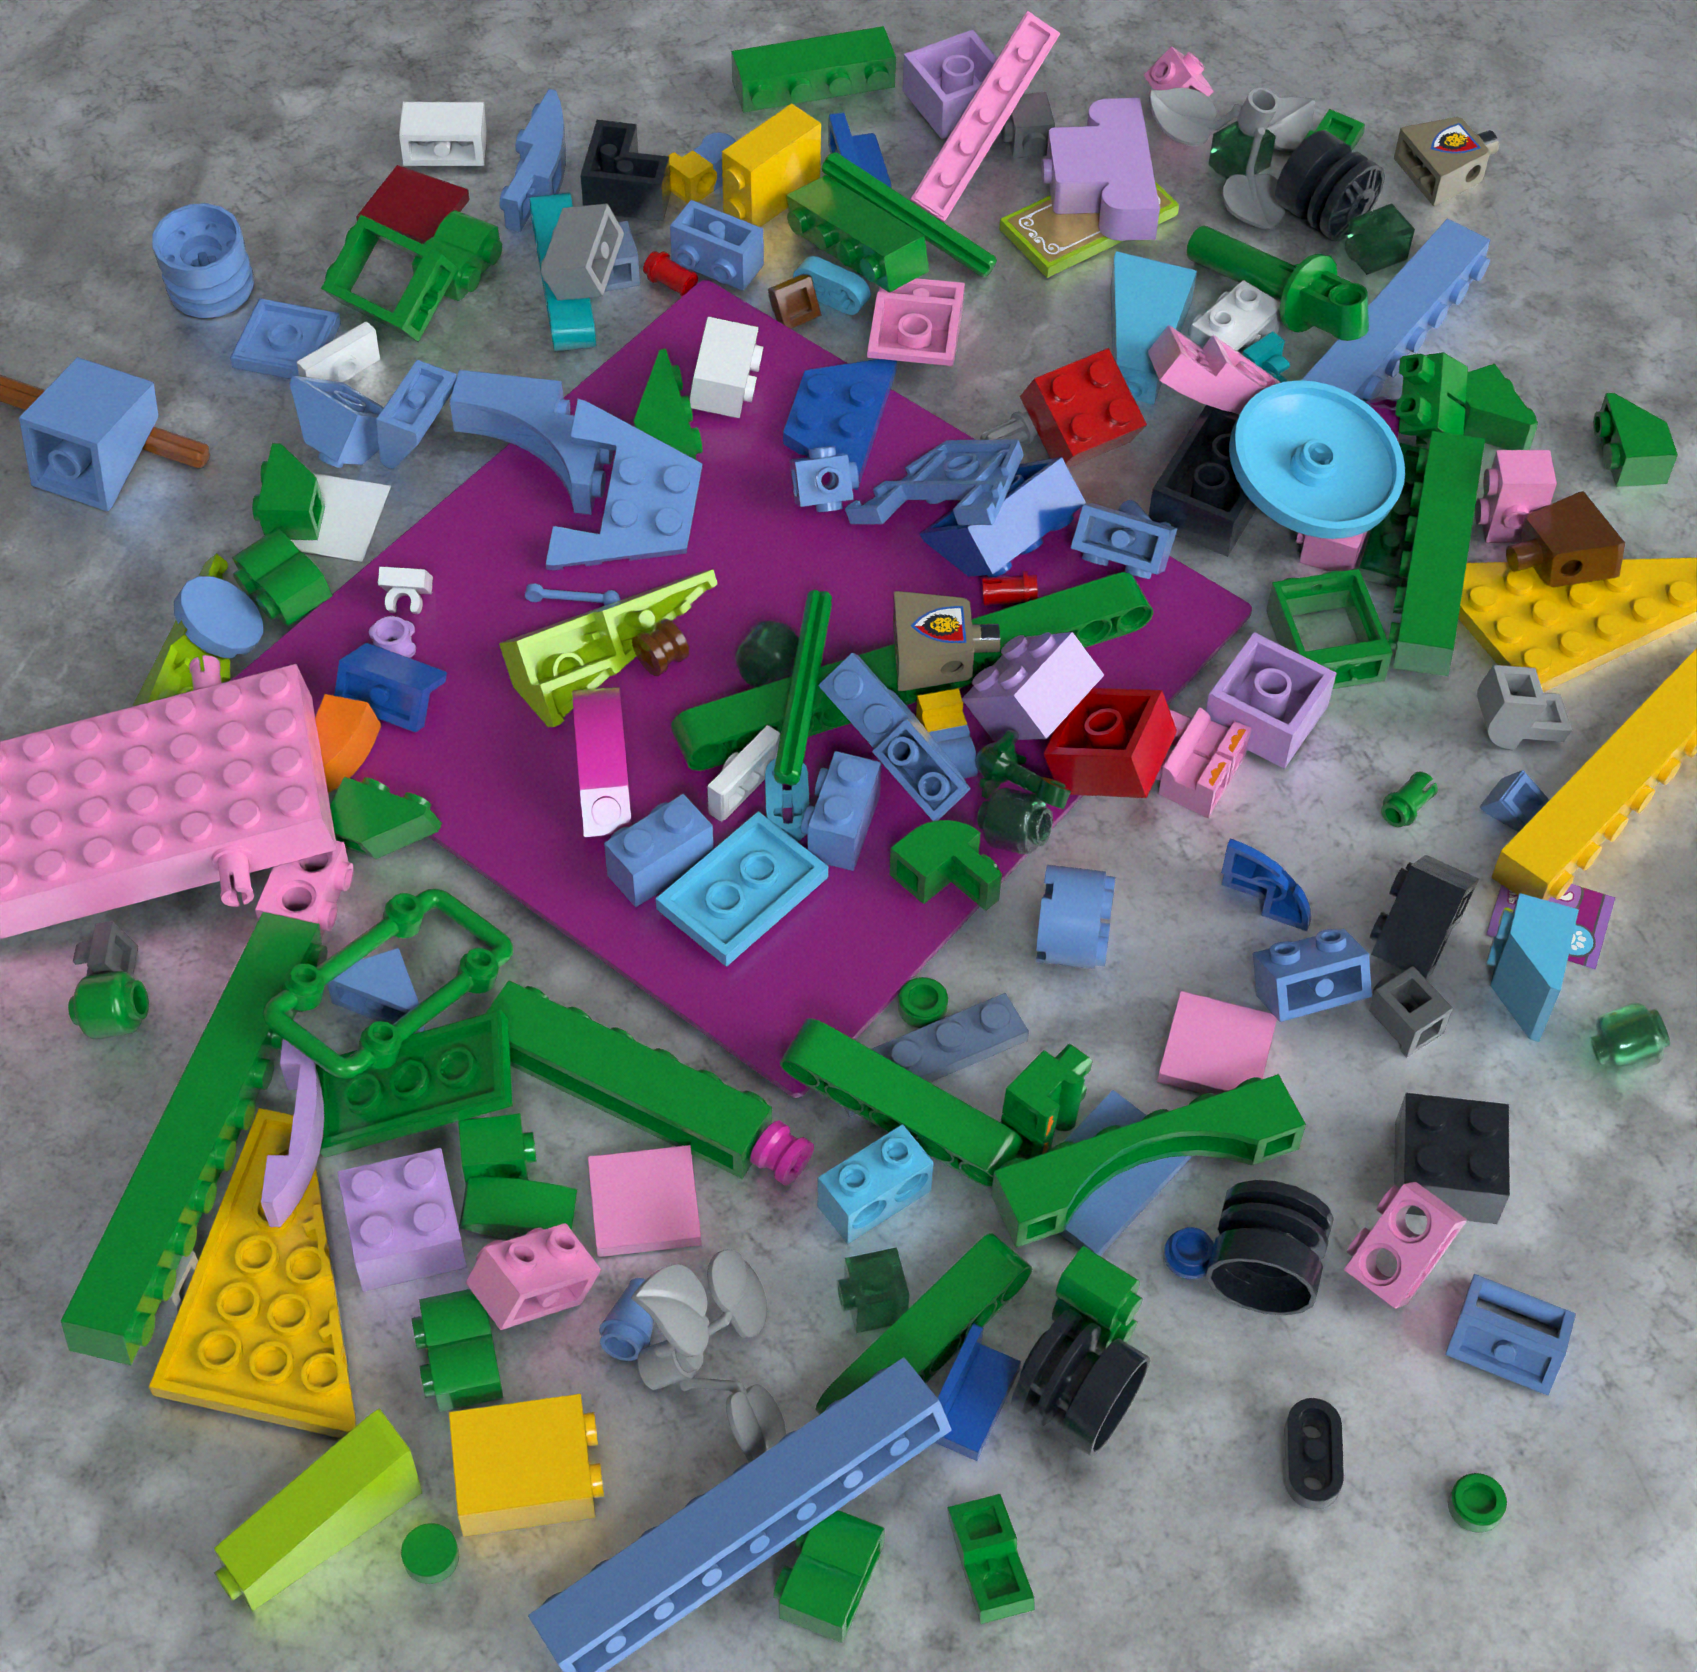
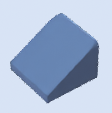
[1480,770,1549,832]

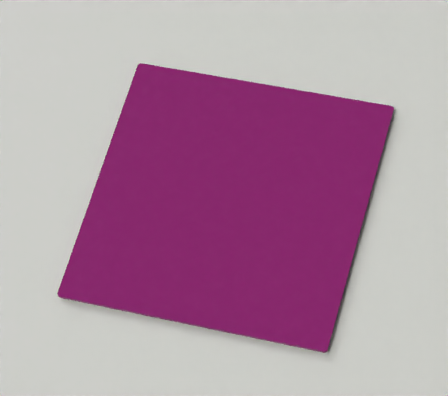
[231,280,1252,1098]

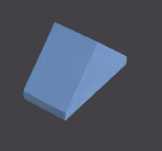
[327,948,425,1034]

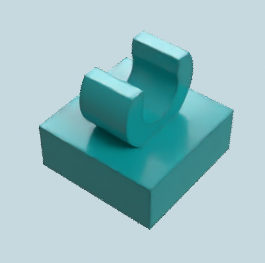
[1242,331,1290,383]

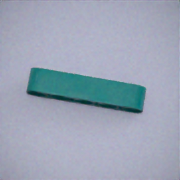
[529,192,596,352]

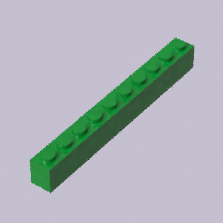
[61,912,328,1366]

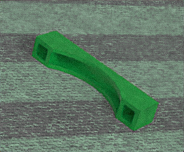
[991,1074,1306,1248]

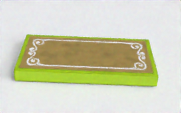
[999,182,1179,278]

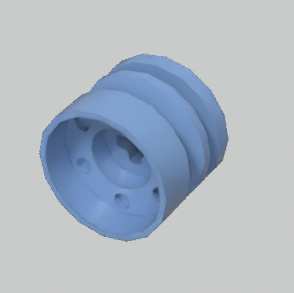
[152,203,254,318]

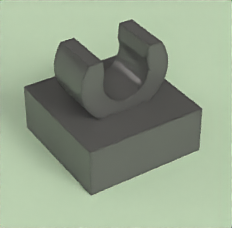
[73,921,138,976]

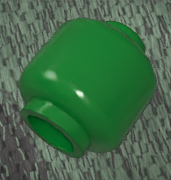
[68,971,149,1040]

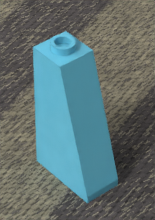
[1110,251,1197,405]

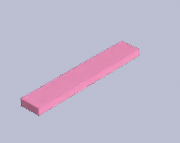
[910,11,1060,223]

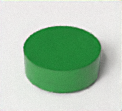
[898,977,948,1028]
[1448,1473,1507,1533]
[401,1523,459,1584]

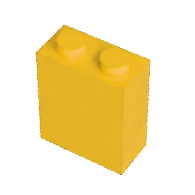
[722,103,821,227]
[449,1394,604,1537]

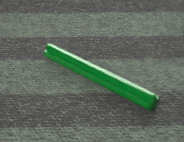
[821,152,997,277]
[774,589,832,786]

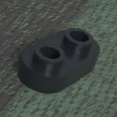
[1284,1398,1344,1510]

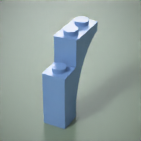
[450,370,613,515]

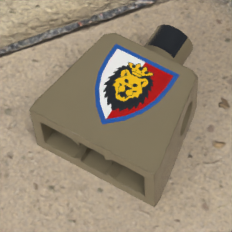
[1394,117,1499,206]
[893,591,1000,691]

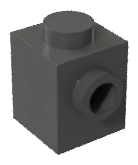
[1001,92,1055,159]

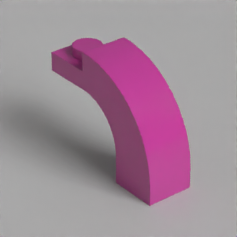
[572,687,632,837]

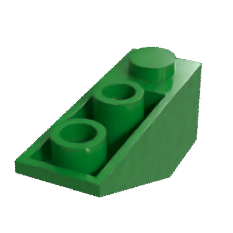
[634,349,703,460]

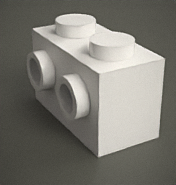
[399,102,487,166]
[1188,280,1281,354]
[690,317,763,418]

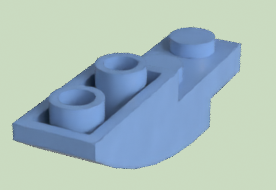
[499,89,566,232]
[818,653,970,821]

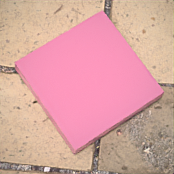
[1157,991,1277,1095]
[588,1145,702,1257]

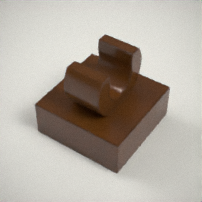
[768,274,822,329]

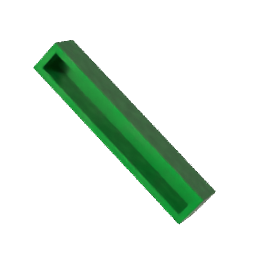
[1388,431,1485,677]
[485,980,772,1179]

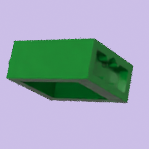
[321,215,458,342]
[1266,569,1393,689]

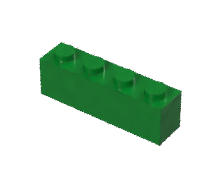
[731,26,896,113]
[786,175,929,293]

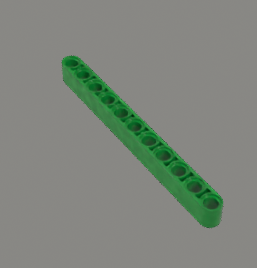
[671,572,1153,771]

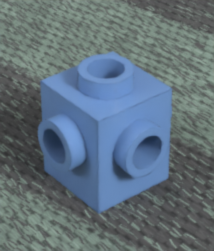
[789,446,859,512]

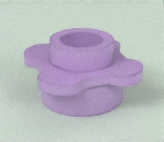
[369,616,416,658]

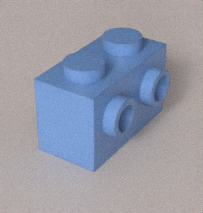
[670,200,764,291]
[1071,503,1177,579]
[801,751,881,871]
[604,794,713,907]
[1253,928,1372,1022]

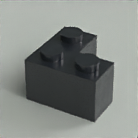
[580,120,671,221]
[1369,855,1479,979]

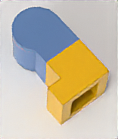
[668,132,736,204]
[916,688,978,778]

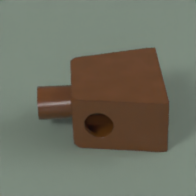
[1506,491,1625,587]

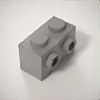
[540,204,624,300]

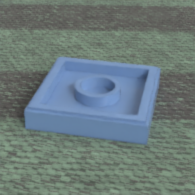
[230,298,341,379]

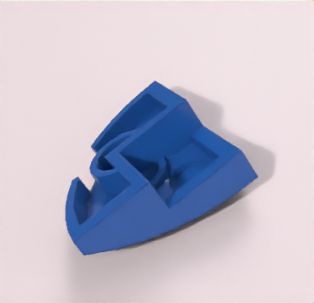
[1221,838,1311,931]

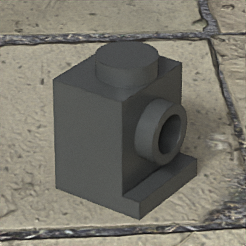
[1369,966,1453,1058]

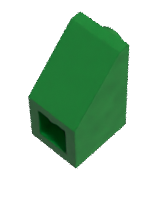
[1461,364,1538,450]
[1593,393,1678,487]
[252,443,325,540]
[330,777,442,859]

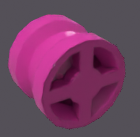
[750,1120,814,1186]

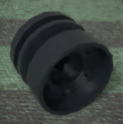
[1275,130,1385,241]
[1206,1180,1334,1315]
[1011,1308,1151,1457]

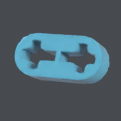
[793,256,871,315]
[765,758,809,841]

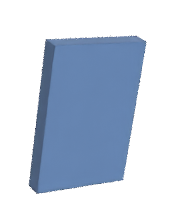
[1059,1090,1192,1256]

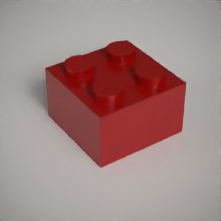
[1019,348,1147,468]
[1044,688,1177,798]

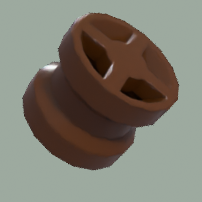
[632,618,690,676]

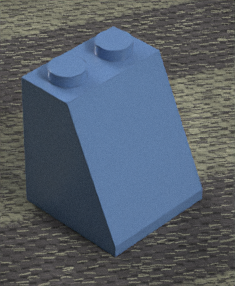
[19,357,159,512]

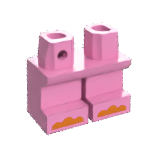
[1156,707,1251,818]

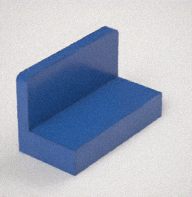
[828,113,892,188]
[334,643,447,732]
[934,1323,1021,1461]

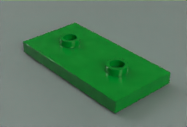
[316,1009,513,1158]

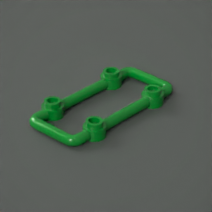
[263,889,513,1079]

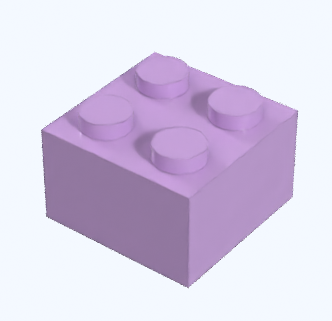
[903,30,997,139]
[962,632,1104,741]
[1206,632,1336,769]
[337,1148,467,1292]

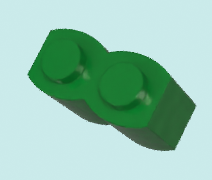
[412,210,502,301]
[232,528,333,626]
[1052,1246,1143,1352]
[411,1289,504,1412]
[773,1510,885,1643]

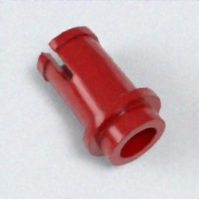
[643,251,698,296]
[982,571,1038,606]

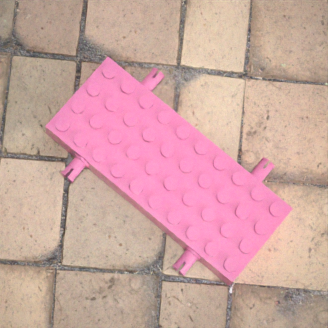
[0,655,337,939]

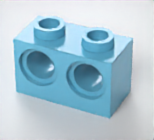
[817,1124,934,1245]

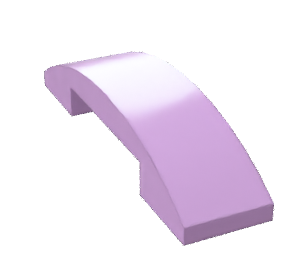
[261,1019,324,1227]

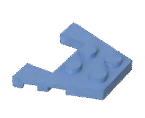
[546,399,703,570]
[845,439,1024,525]

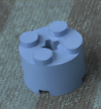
[1036,865,1116,969]

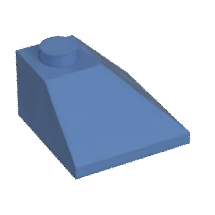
[289,376,384,468]

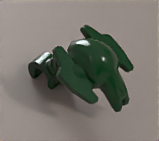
[976,730,1071,809]

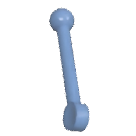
[525,584,620,606]

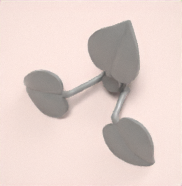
[1149,87,1315,229]
[631,1249,786,1462]

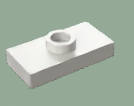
[297,321,380,382]
[707,725,781,822]

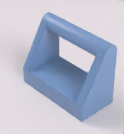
[376,360,456,469]
[1445,1274,1576,1395]

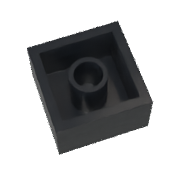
[1394,1093,1510,1224]

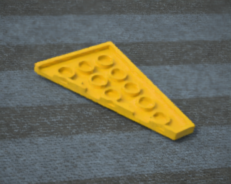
[1458,558,1697,692]
[149,1108,357,1439]

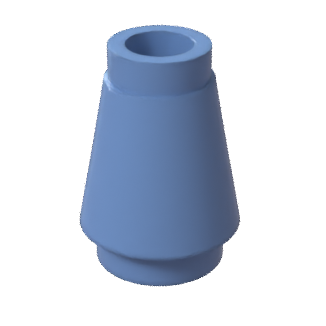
[599,1278,654,1361]

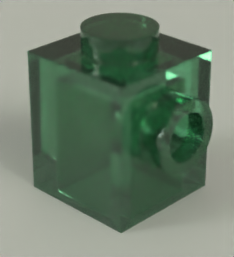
[1208,121,1276,179]
[1344,203,1415,275]
[836,1247,910,1333]

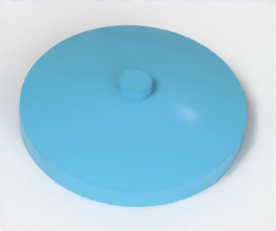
[1229,380,1405,539]

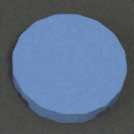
[174,576,263,658]

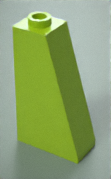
[214,1408,422,1612]

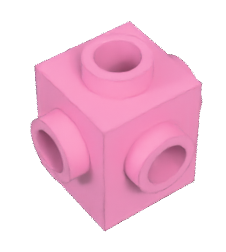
[1144,46,1214,97]

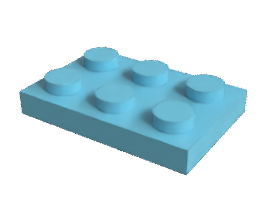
[656,811,829,967]

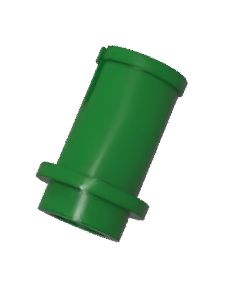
[1381,771,1438,827]

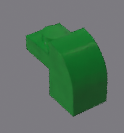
[890,820,1002,911]

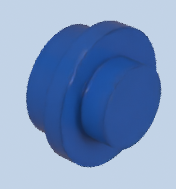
[1164,1227,1214,1279]

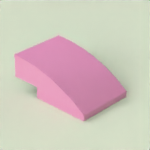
[867,278,965,366]
[1148,325,1280,414]

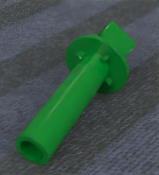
[1187,226,1369,341]

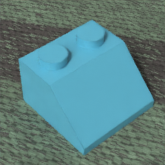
[1486,893,1579,1042]

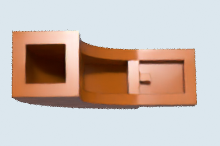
[315,694,381,794]

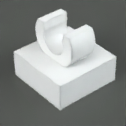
[378,567,433,614]

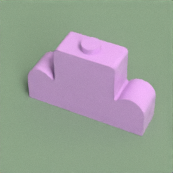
[1041,98,1160,241]

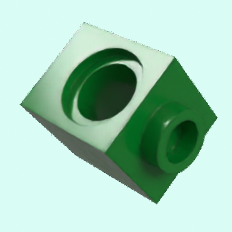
[458,1113,537,1184]

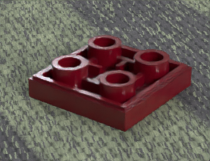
[356,165,470,244]

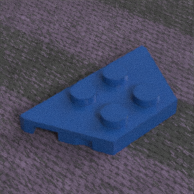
[783,359,897,490]

